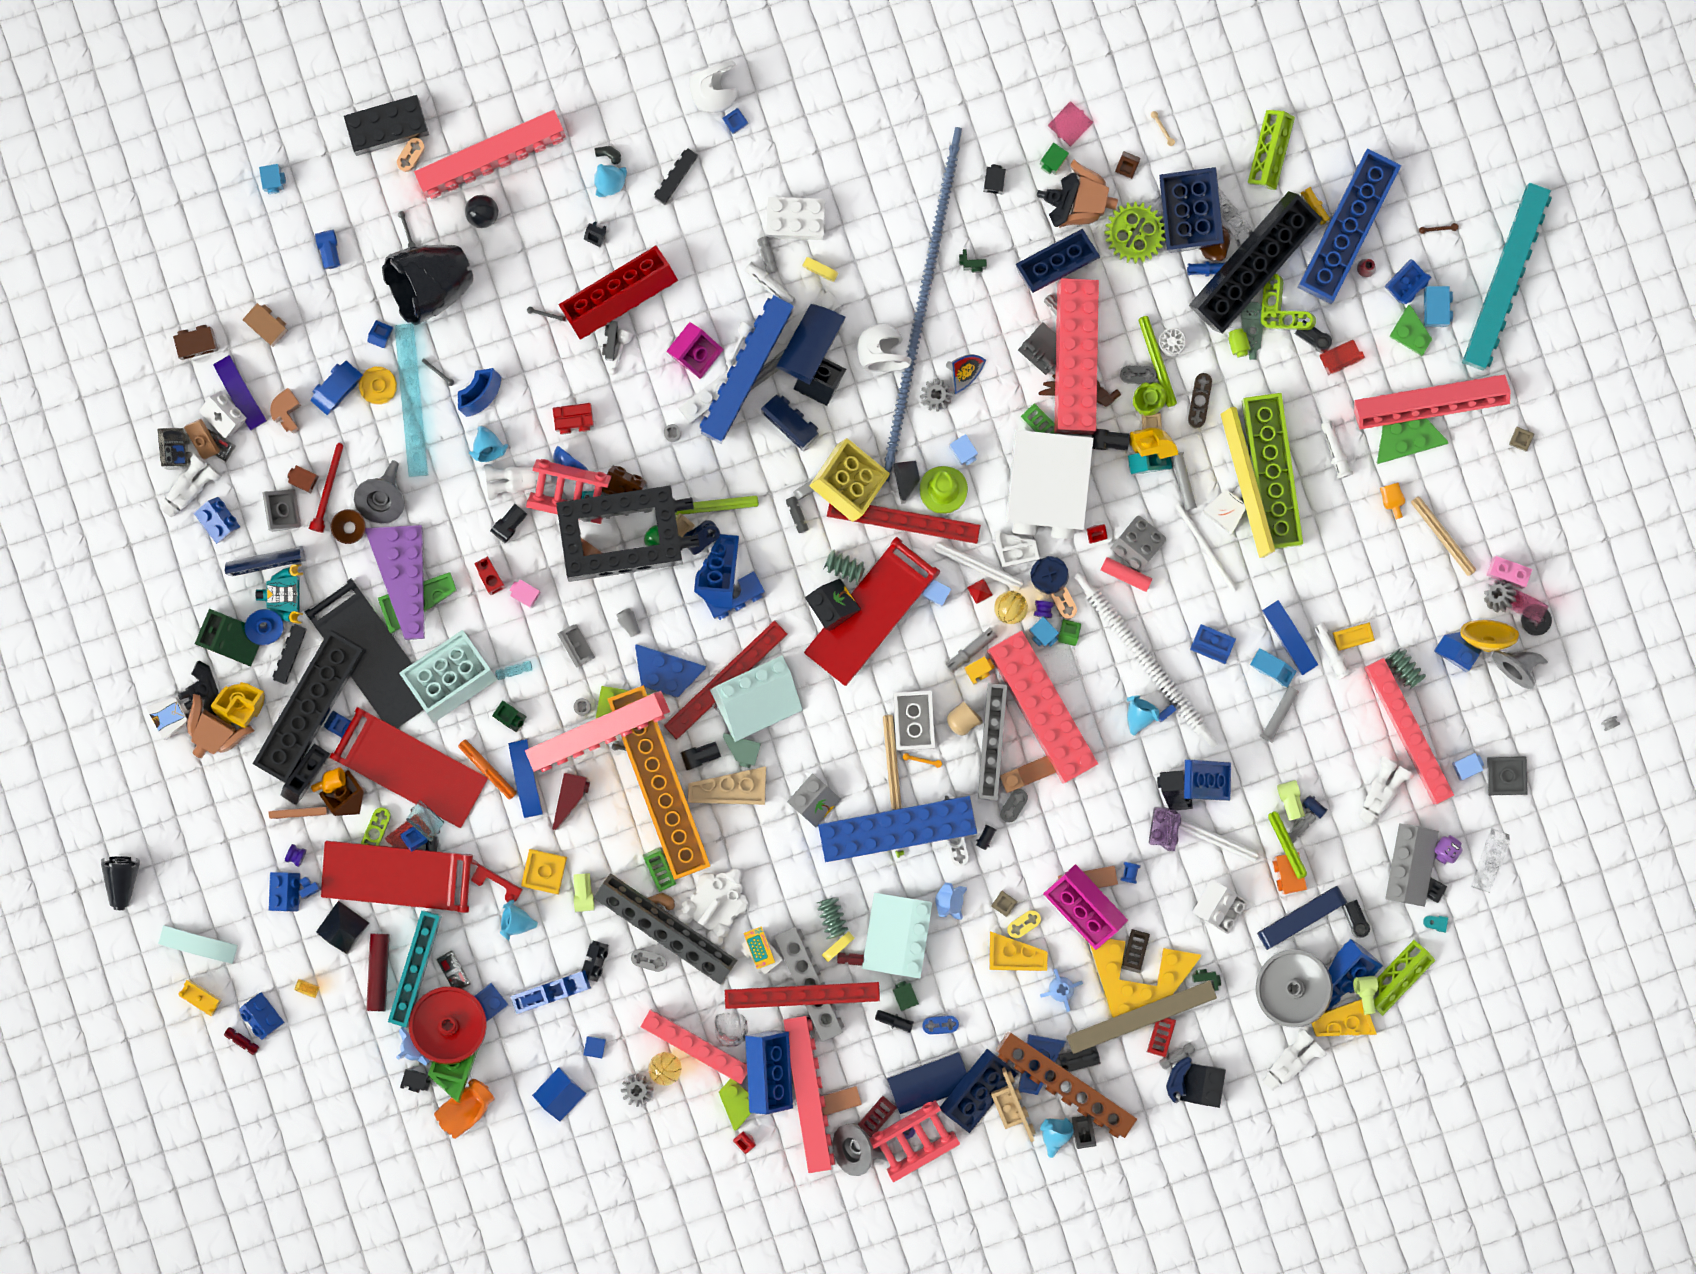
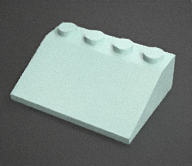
[399,630,497,723]
[710,656,802,742]
[862,893,933,979]

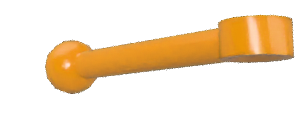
[903,753,942,768]

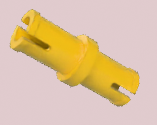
[1300,187,1331,226]

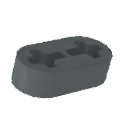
[1120,365,1157,384]
[1000,789,1028,823]

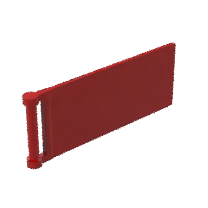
[804,537,940,686]
[330,707,488,828]
[321,841,473,913]

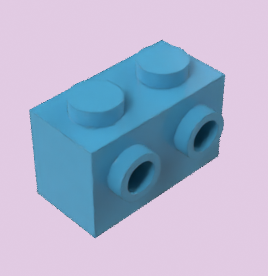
[1424,286,1453,327]

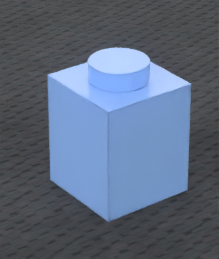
[949,434,978,466]
[922,580,951,607]
[1452,753,1484,780]

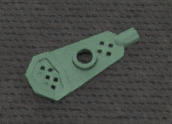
[1241,302,1263,360]

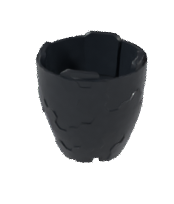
[382,245,473,325]

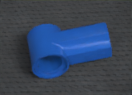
[315,229,341,270]

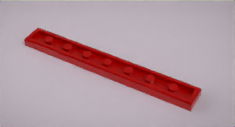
[827,503,981,544]
[664,620,788,740]
[724,982,880,1009]

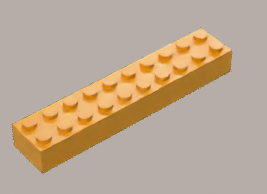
[608,685,711,880]

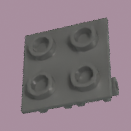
[1018,322,1056,375]

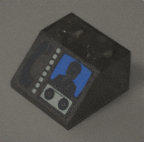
[157,428,192,471]

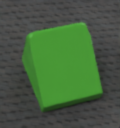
[1058,619,1081,646]

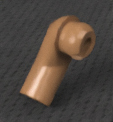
[648,893,675,911]

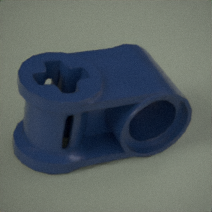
[683,520,720,555]

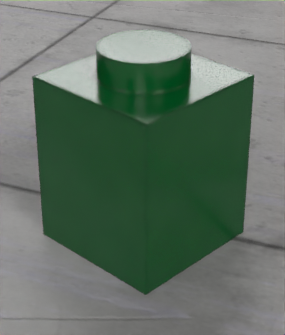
[892,980,919,1012]

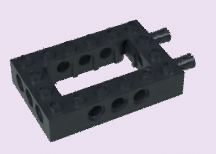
[556,485,700,582]

